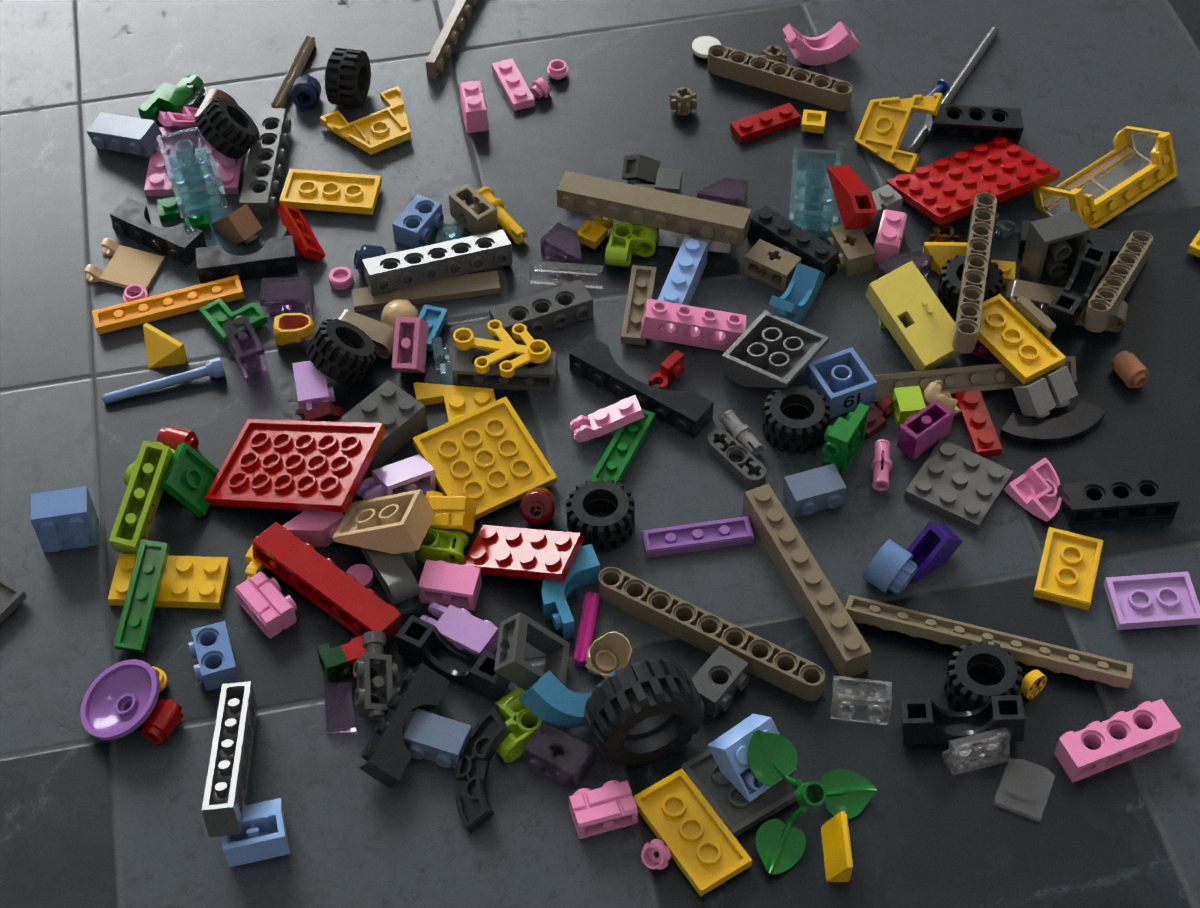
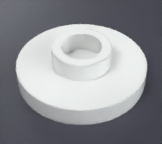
[692,36,721,58]

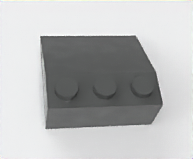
[722,310,829,388]

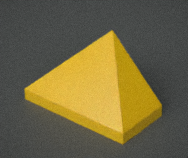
[921,242,967,275]
[143,323,188,369]

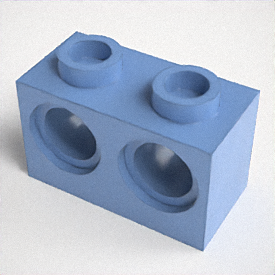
[392,194,444,248]
[188,621,240,691]

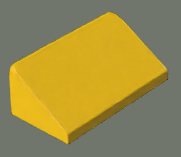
[821,811,853,882]

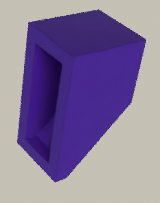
[907,521,963,581]

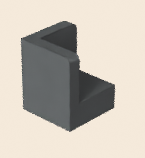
[621,154,660,184]

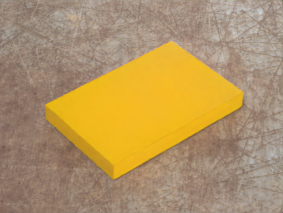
[1033,527,1104,611]

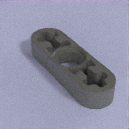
[707,430,766,488]

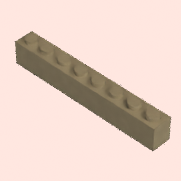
[557,171,751,246]
[743,484,872,680]

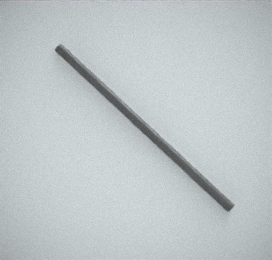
[906,27,999,154]

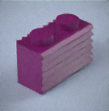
[897,400,954,459]

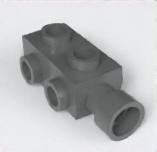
[353,631,398,721]

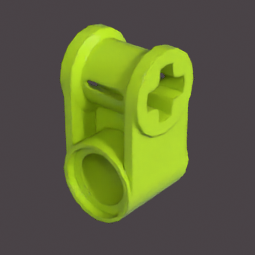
[415,528,469,565]

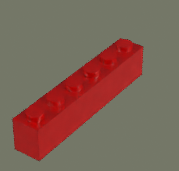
[252,522,401,643]

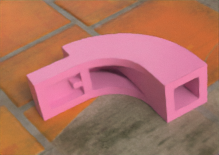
[782,21,860,66]

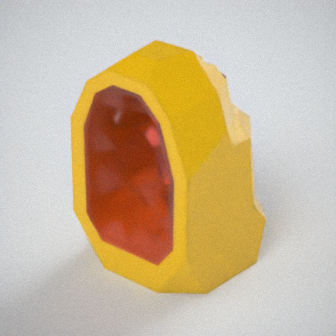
[273,313,315,346]

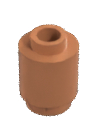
[1112,351,1149,388]

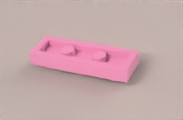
[492,59,535,111]

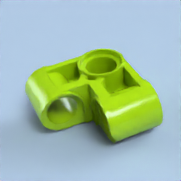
[605,222,659,268]
[494,687,545,763]

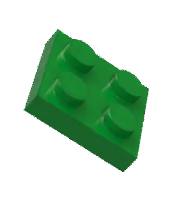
[159,442,219,517]

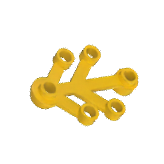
[453,319,551,378]

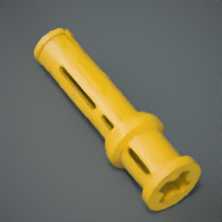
[477,186,528,244]

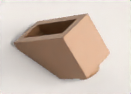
[212,204,262,244]

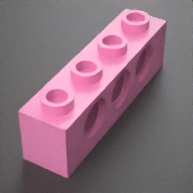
[640,298,747,351]
[1054,699,1182,783]

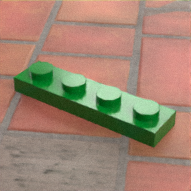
[589,409,656,484]
[113,539,170,653]

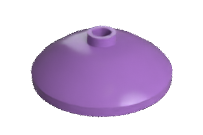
[80,659,160,740]

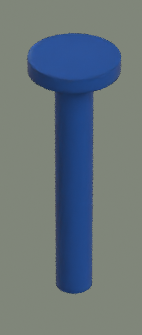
[926,79,949,96]

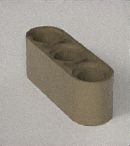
[335,309,395,359]

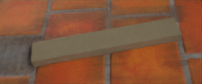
[352,271,501,312]

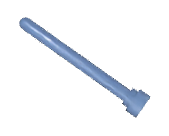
[102,357,226,404]

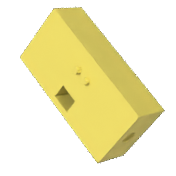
[865,261,962,371]

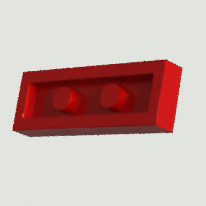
[730,103,801,143]
[277,203,326,262]
[954,389,1002,457]

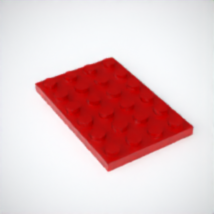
[886,137,1060,226]
[204,419,386,513]

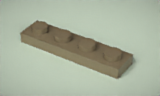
[621,265,657,345]

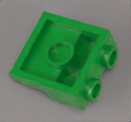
[822,403,870,476]

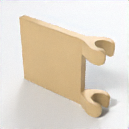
[84,238,165,291]

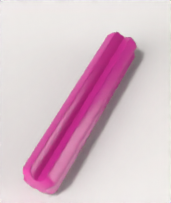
[573,592,600,667]

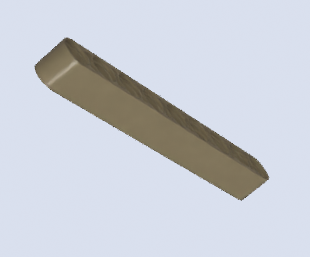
[952,192,997,354]
[598,567,825,701]

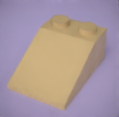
[333,489,436,554]

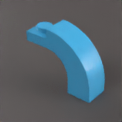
[769,263,826,324]
[542,544,600,640]
[519,670,616,728]

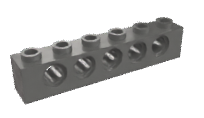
[239,108,291,220]
[362,229,513,295]
[202,681,258,837]

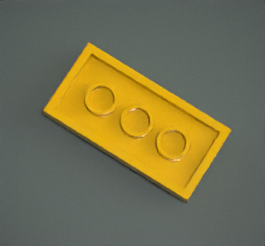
[279,169,382,215]
[977,294,1066,385]
[108,554,230,609]
[633,768,752,897]

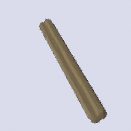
[271,35,316,108]

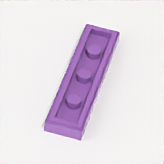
[641,516,754,558]

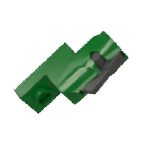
[138,74,205,122]

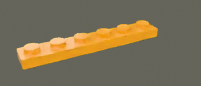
[92,275,245,335]

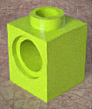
[892,386,926,428]

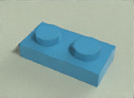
[418,304,448,351]

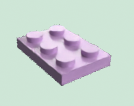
[1104,571,1200,630]

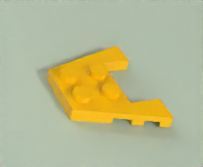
[320,86,411,155]
[854,93,944,173]
[413,382,496,422]

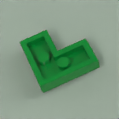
[157,192,211,232]
[199,298,268,344]

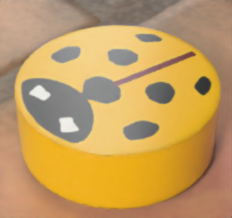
[1019,670,1047,699]

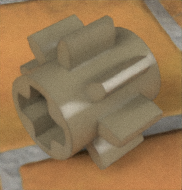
[760,45,787,63]
[670,87,697,116]

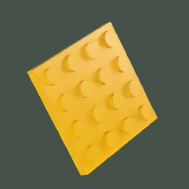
[412,397,557,520]

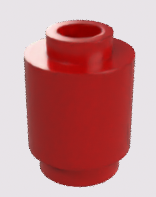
[157,426,199,450]
[141,699,184,745]

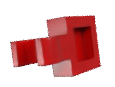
[649,350,685,390]

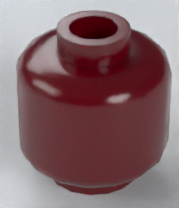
[520,487,557,525]

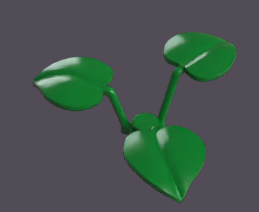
[748,730,878,875]

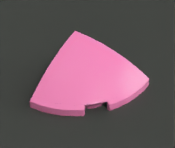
[157,106,199,127]
[1003,457,1062,522]

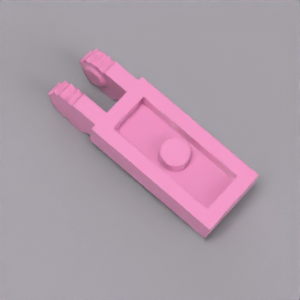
[570,395,645,443]

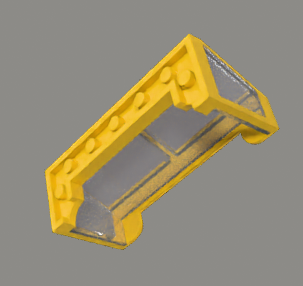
[1032,126,1178,229]

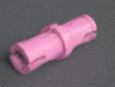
[871,439,893,491]

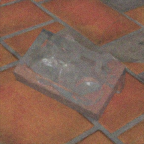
[830,675,892,725]
[942,727,1011,775]

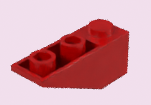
[826,166,878,229]

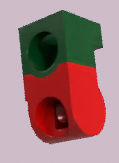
[317,636,366,683]

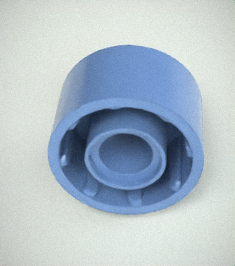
[862,539,918,595]

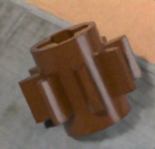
[928,224,960,242]

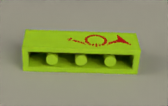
[109,440,173,554]

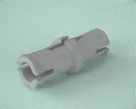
[719,410,764,457]

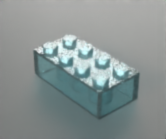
[156,127,228,218]
[789,148,841,236]

